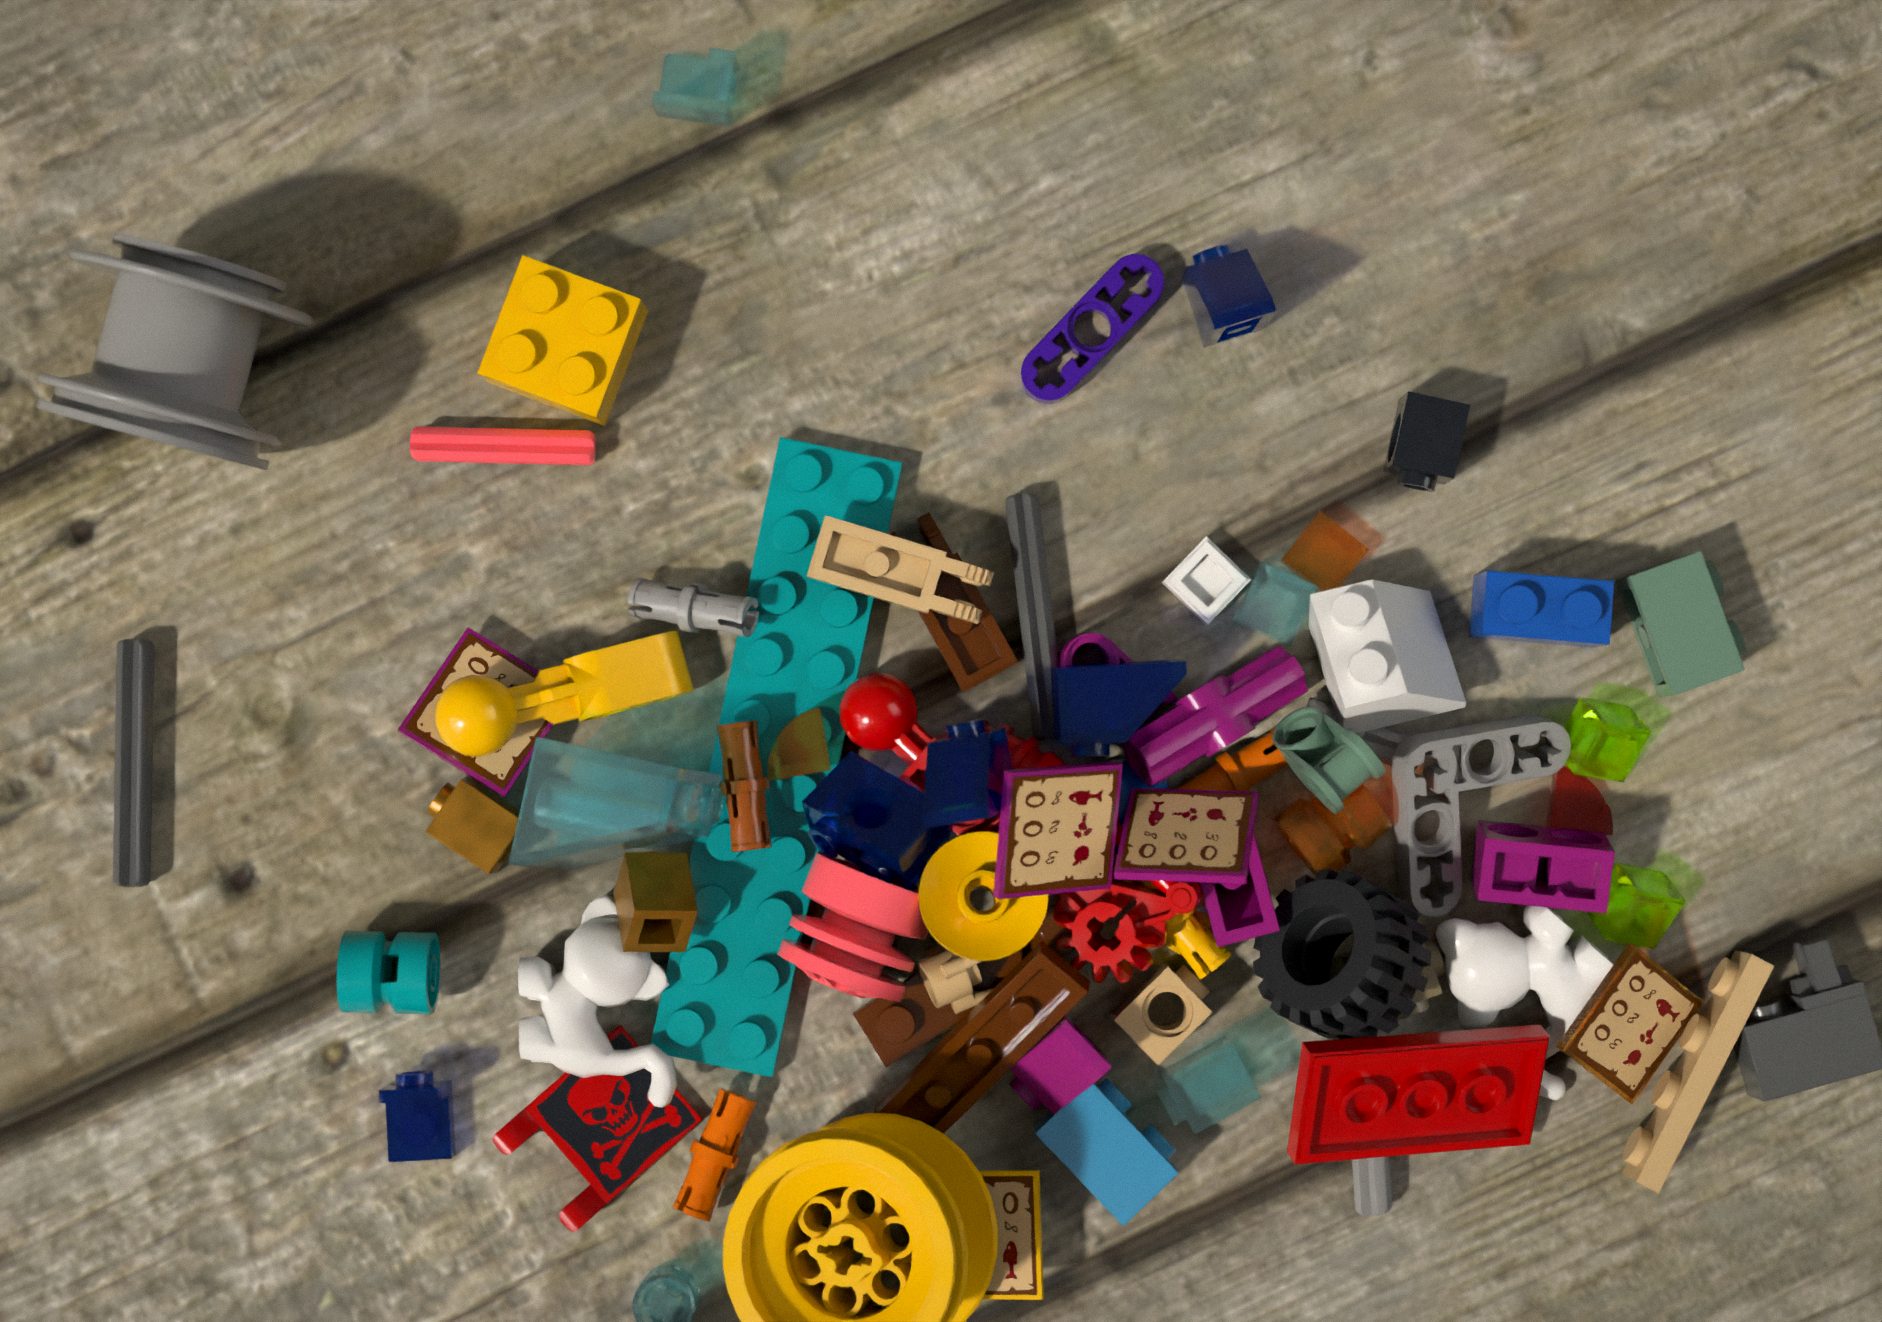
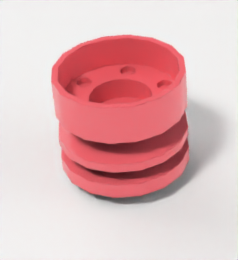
[777,852,928,1002]

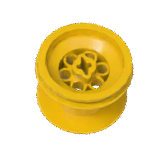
[723,1113,998,1322]

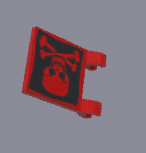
[492,1024,703,1232]

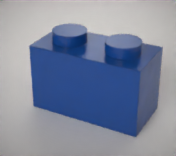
[1469,571,1614,648]

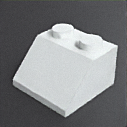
[1308,579,1466,734]

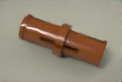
[716,720,772,852]

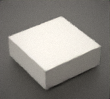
[1162,536,1252,626]

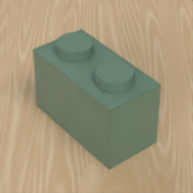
[1615,551,1746,697]

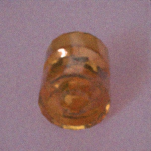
[1272,784,1393,876]

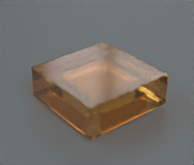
[1279,511,1369,592]

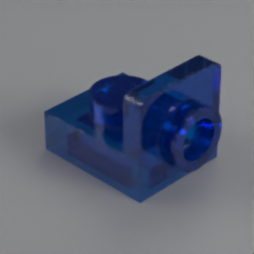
[378,1070,456,1162]

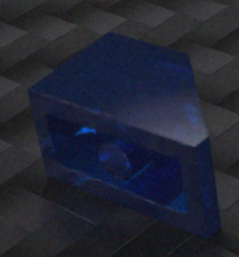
[1182,245,1277,348]
[1051,659,1187,757]
[923,719,1012,828]

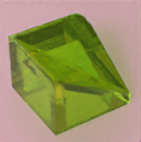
[1564,697,1652,782]
[1587,862,1686,949]

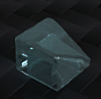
[1233,561,1319,646]

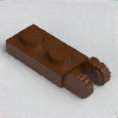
[889,512,1018,693]

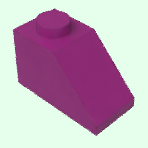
[1200,831,1280,947]
[1009,1015,1112,1114]

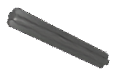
[1005,493,1067,741]
[113,639,155,887]

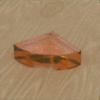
[767,708,832,781]

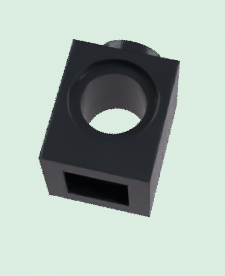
[1383,391,1470,492]

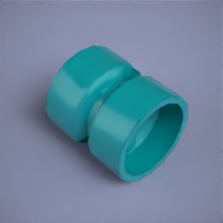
[336,930,441,1014]

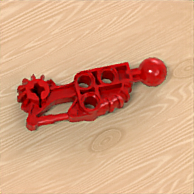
[840,672,1202,983]

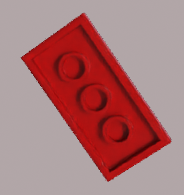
[1287,1025,1550,1165]

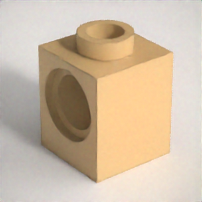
[1110,962,1213,1065]

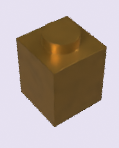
[425,779,533,874]
[614,851,698,952]

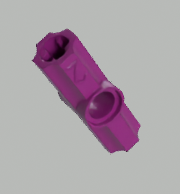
[1121,645,1308,787]

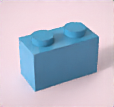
[1033,1077,1179,1226]

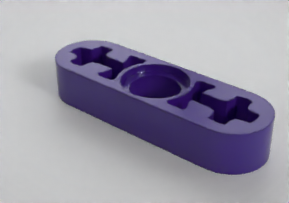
[1020,254,1164,404]

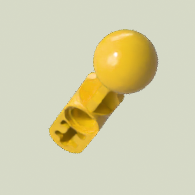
[435,630,694,757]

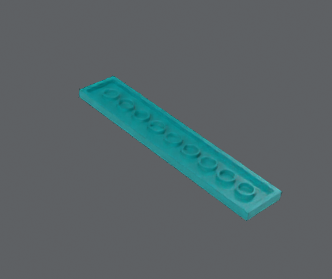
[651,437,903,1077]

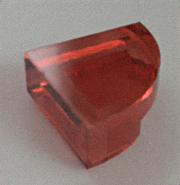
[1546,766,1613,836]

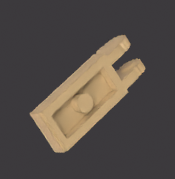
[807,515,994,624]

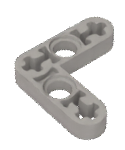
[1391,715,1571,917]

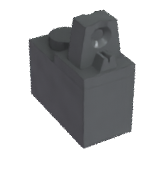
[1734,937,1882,1102]

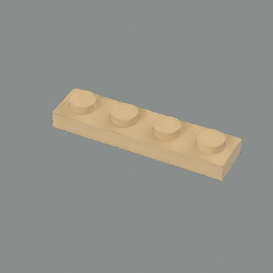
[1622,950,1774,1194]

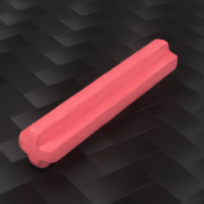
[410,426,597,465]

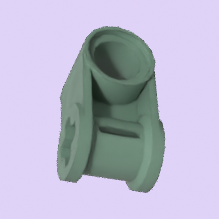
[1272,706,1386,814]

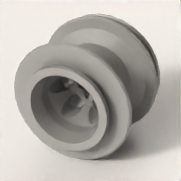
[36,234,314,470]

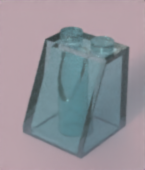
[508,737,725,869]

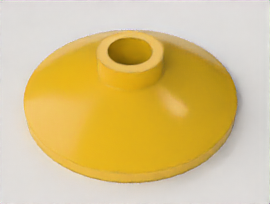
[919,832,1048,961]

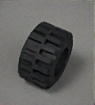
[1253,869,1431,1040]

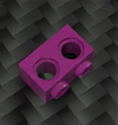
[1470,820,1615,914]

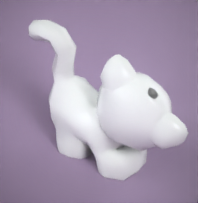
[518,895,677,1108]
[1436,905,1619,1100]

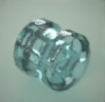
[632,1265,700,1322]

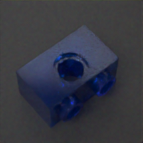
[802,751,955,892]

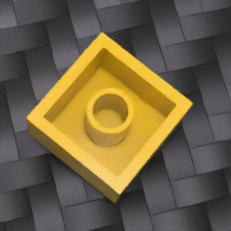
[477,255,649,426]

